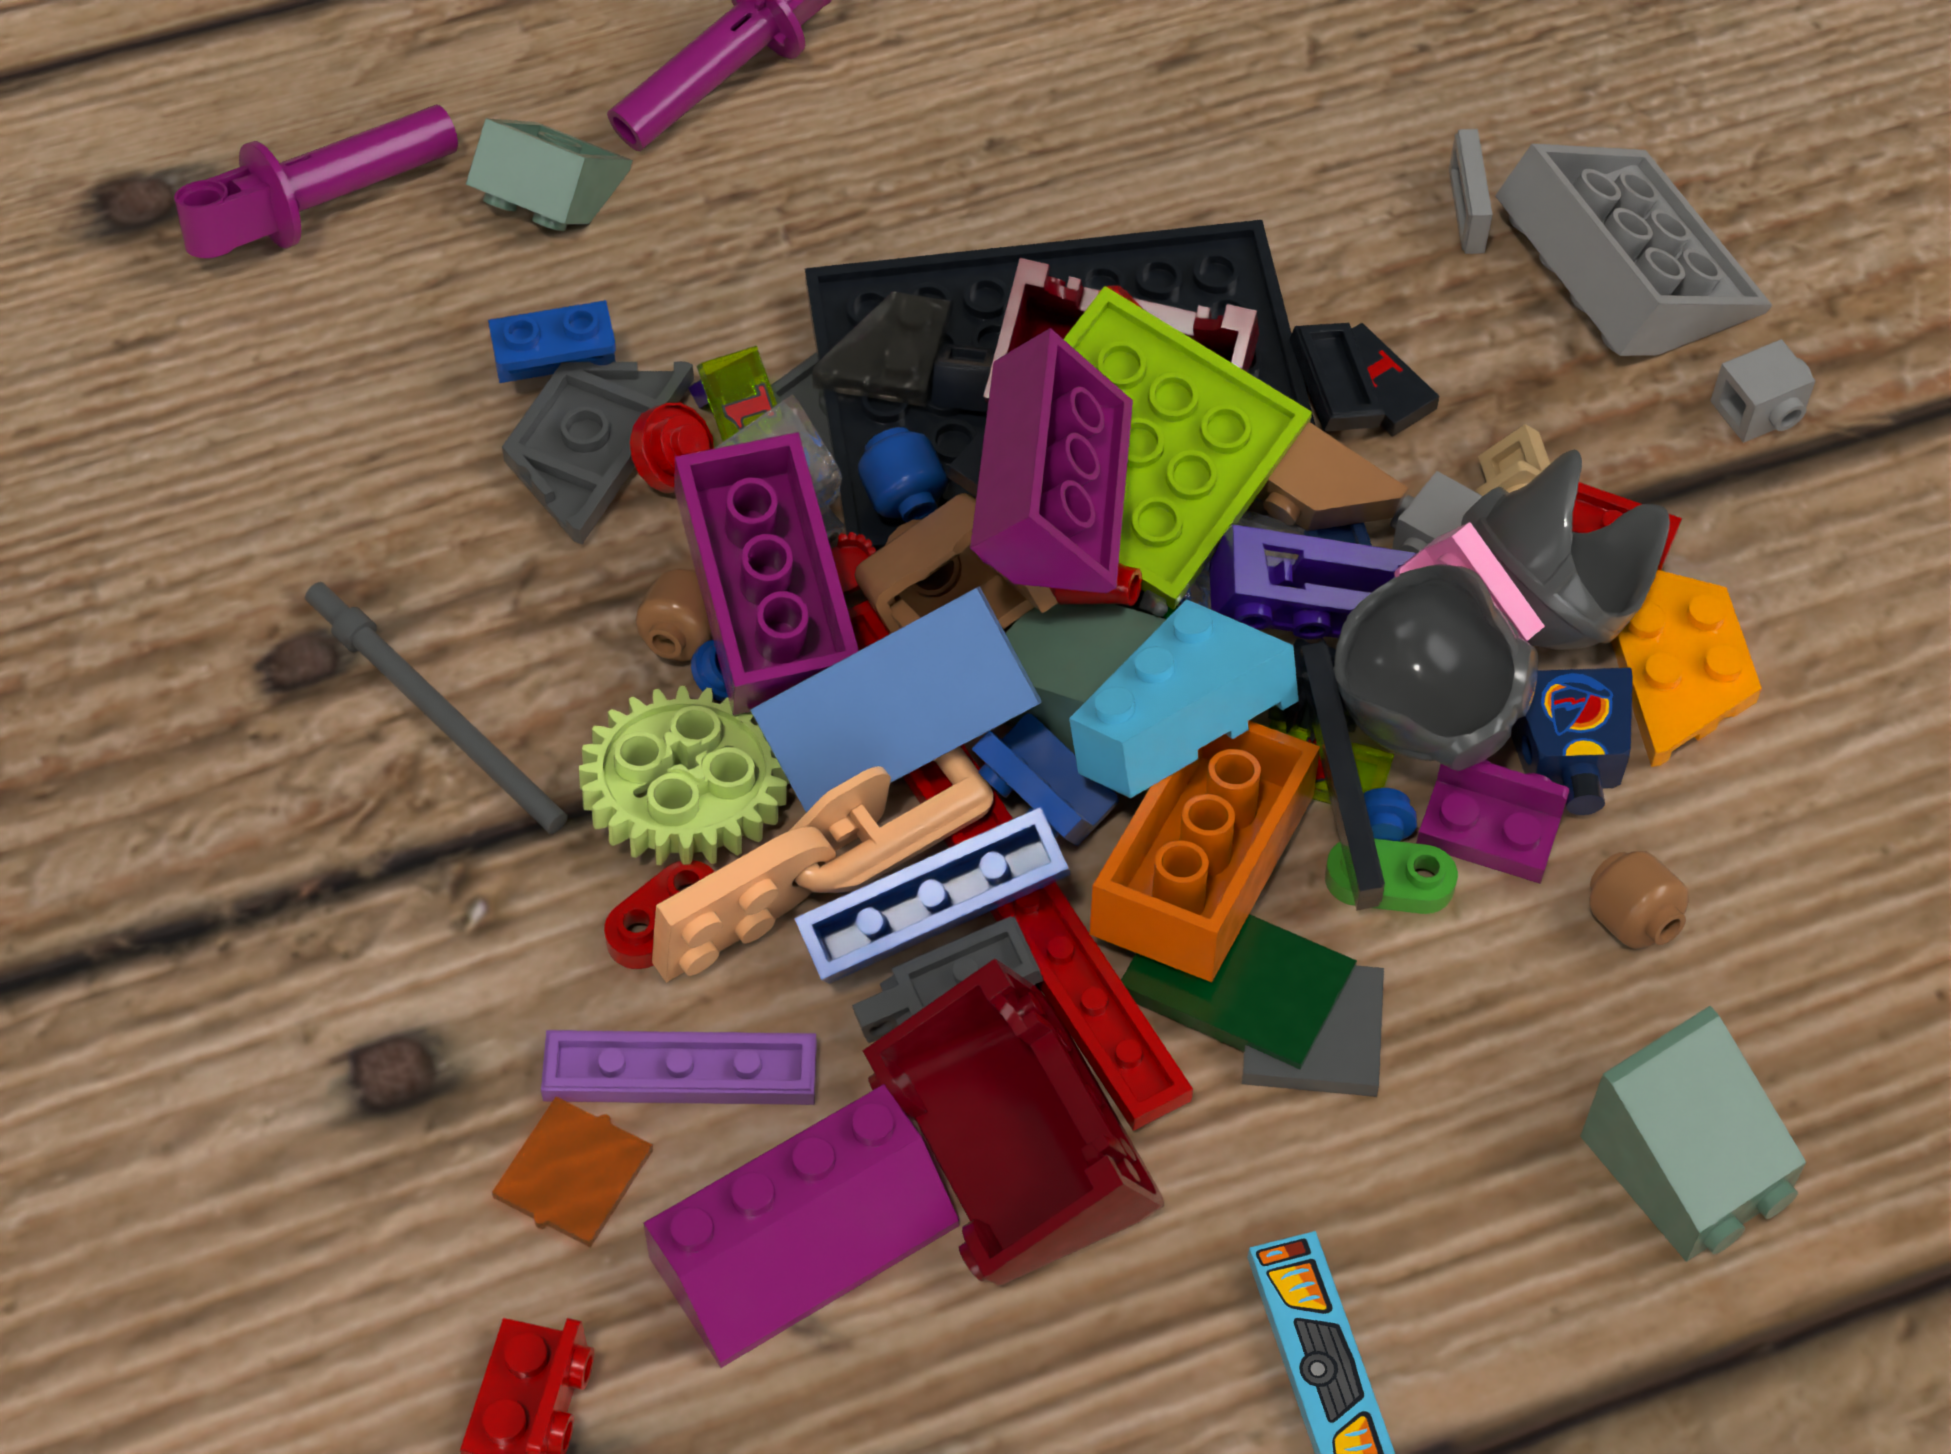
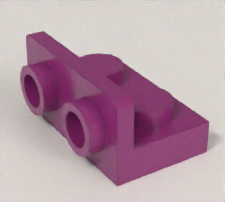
[1416,759,1570,884]

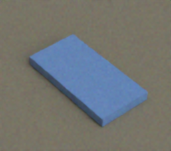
[750,586,1042,813]

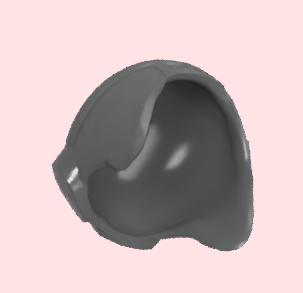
[1461,449,1670,650]
[1333,564,1539,771]

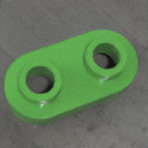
[1325,839,1458,914]

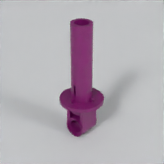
[607,0,832,151]
[174,104,458,258]

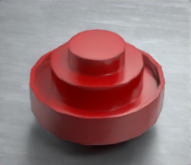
[630,403,714,493]

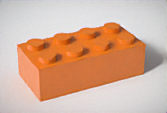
[1089,720,1320,982]

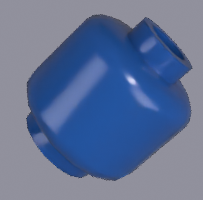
[858,427,948,523]

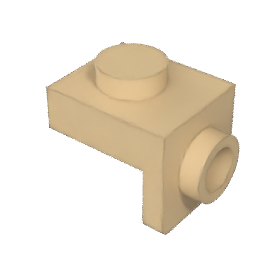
[1475,424,1550,496]

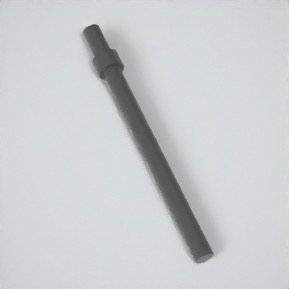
[305,582,568,834]

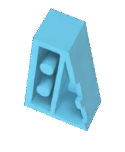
[1069,599,1299,798]

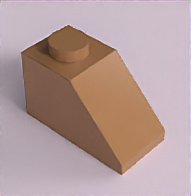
[1257,422,1409,531]

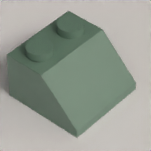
[466,118,633,231]

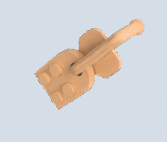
[652,746,993,983]

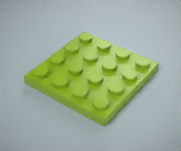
[1063,286,1312,610]

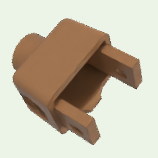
[855,493,1058,634]

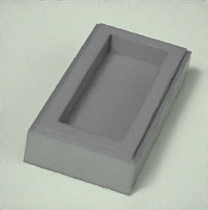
[1449,129,1493,254]

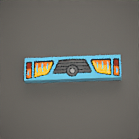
[1247,1231,1395,1454]

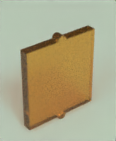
[492,1097,653,1248]

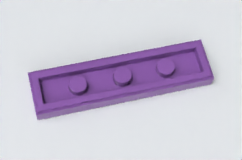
[541,1030,817,1105]

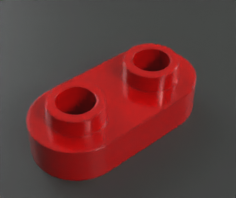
[604,860,715,969]

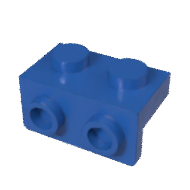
[488,300,616,383]
[972,714,1119,846]

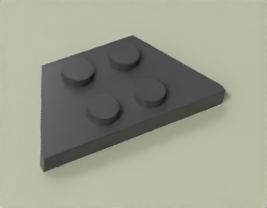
[502,361,694,544]

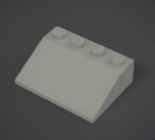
[1495,144,1772,356]

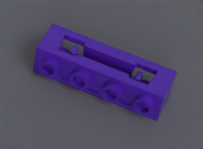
[1209,524,1417,639]

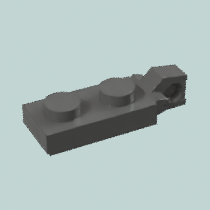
[852,916,1043,1043]

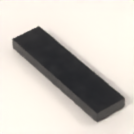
[1299,642,1385,911]

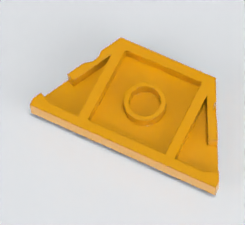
[1611,570,1762,767]

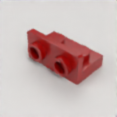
[460,1318,595,1454]

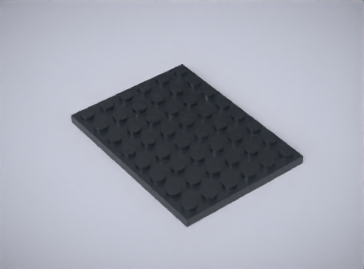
[805,220,1316,552]

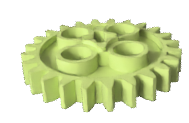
[579,686,789,865]

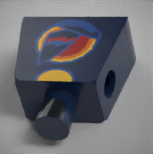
[1511,668,1633,815]

